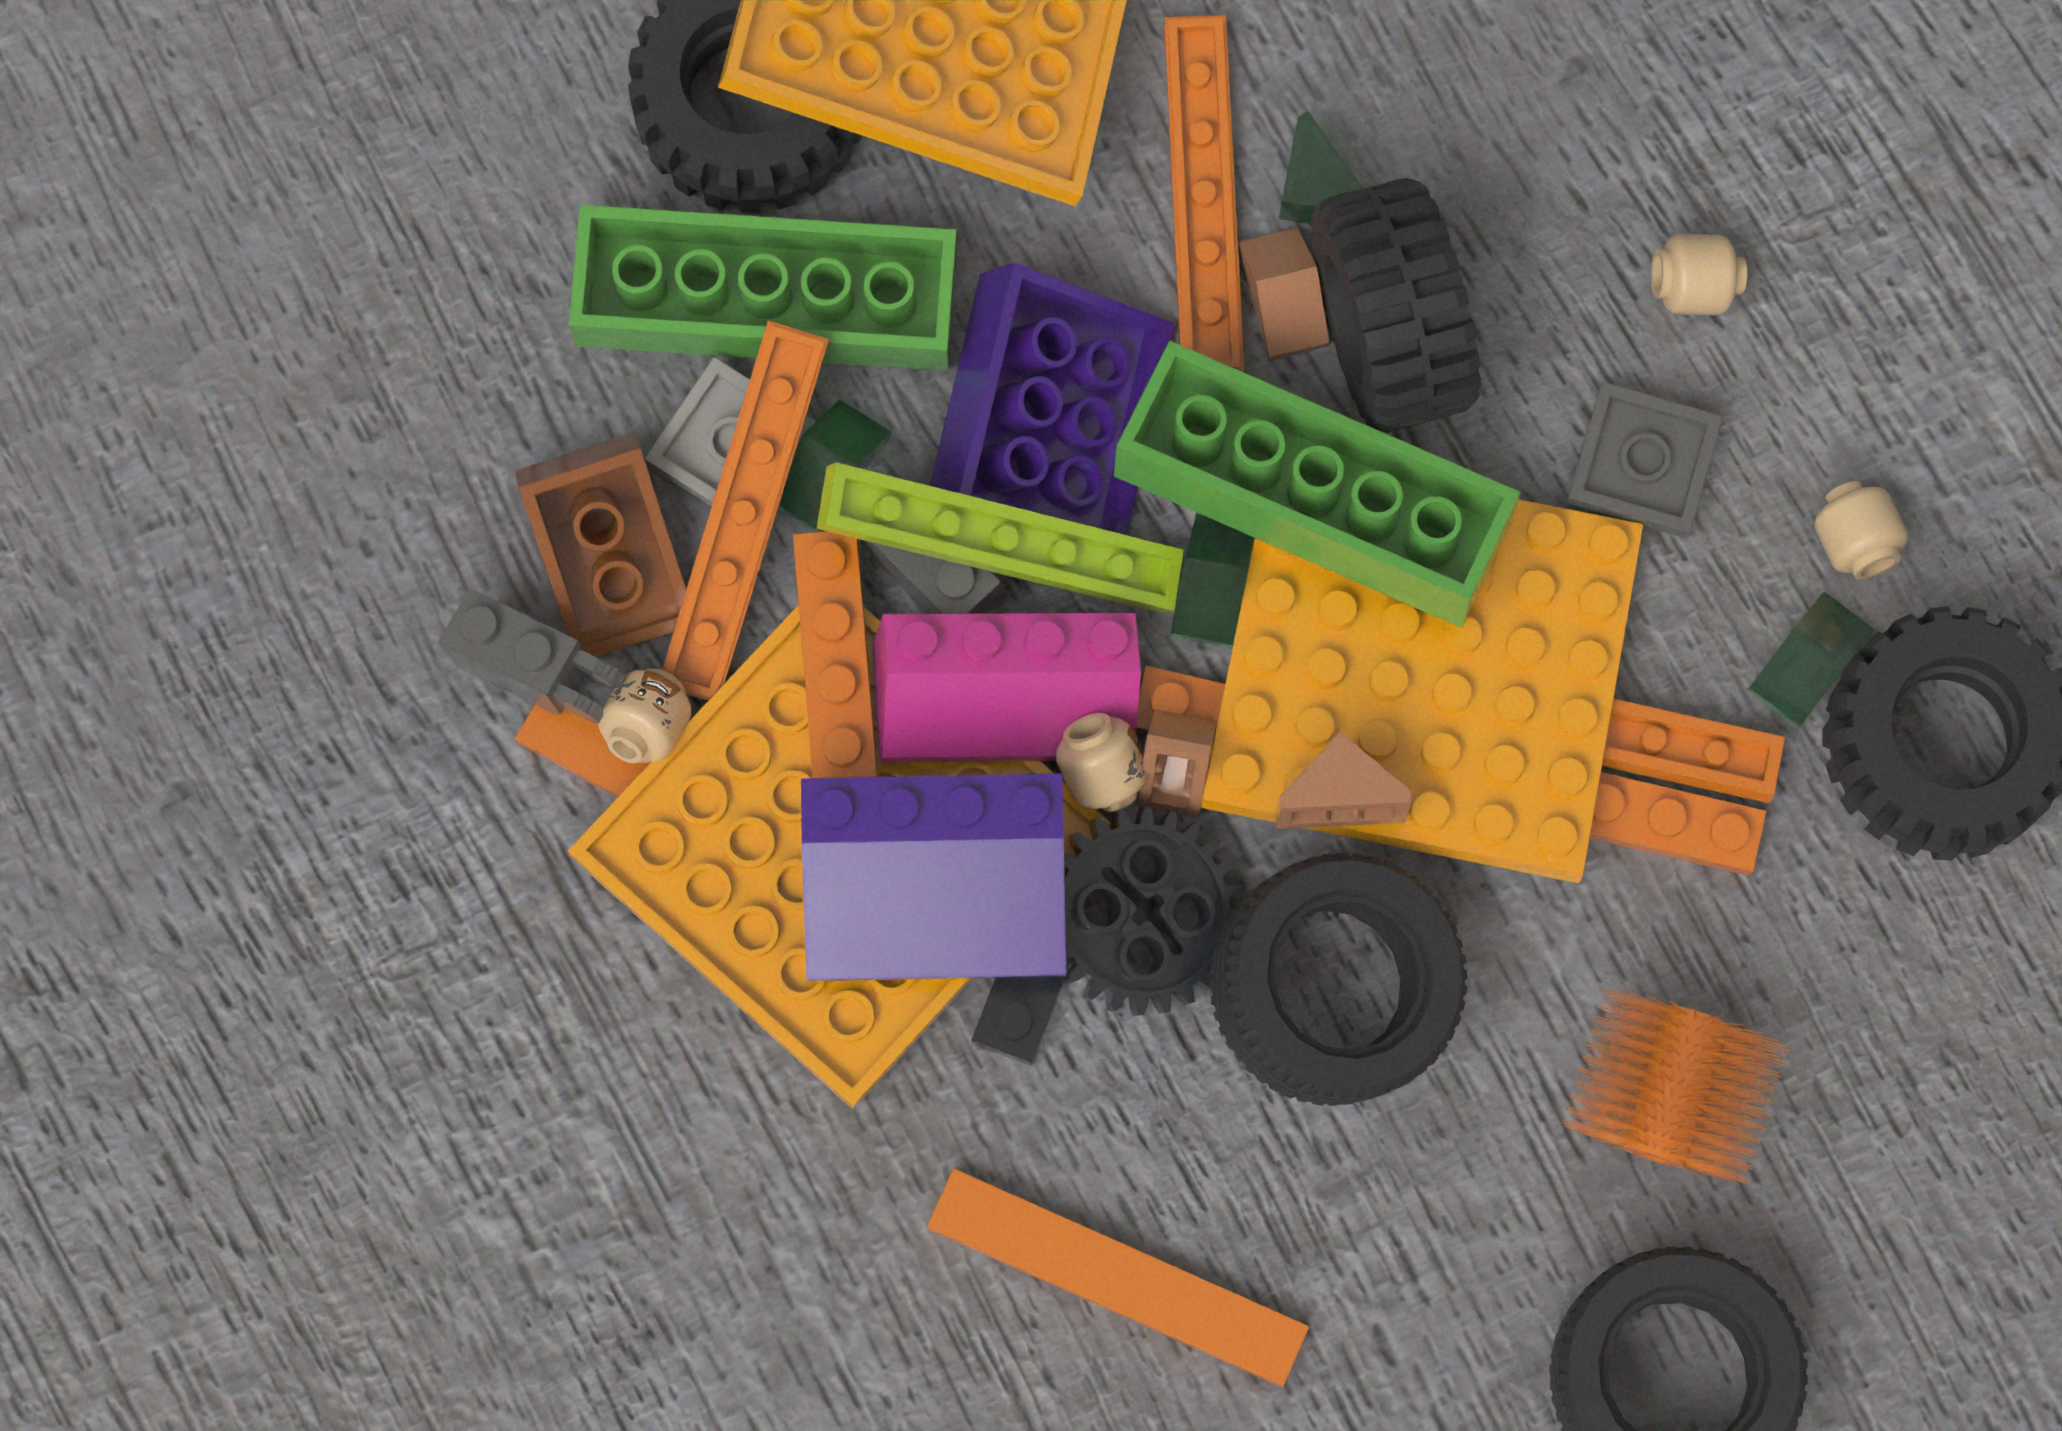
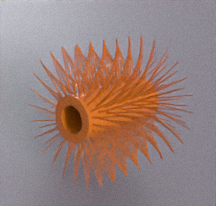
[1561,989,1790,1184]

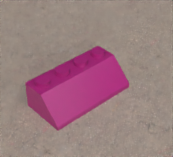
[873,613,1141,762]

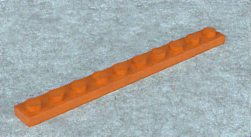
[1136,666,1766,876]

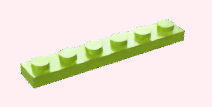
[816,462,1184,614]

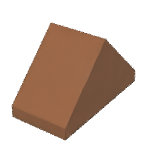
[1238,227,1329,361]
[1137,710,1217,817]
[1275,732,1411,829]

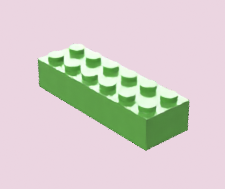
[569,205,957,371]
[1114,341,1521,628]

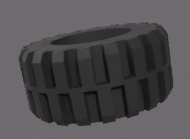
[628,0,862,213]
[1311,178,1481,433]
[1822,606,2062,861]

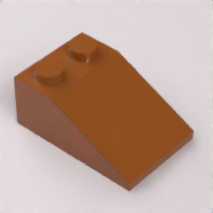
[515,432,686,657]

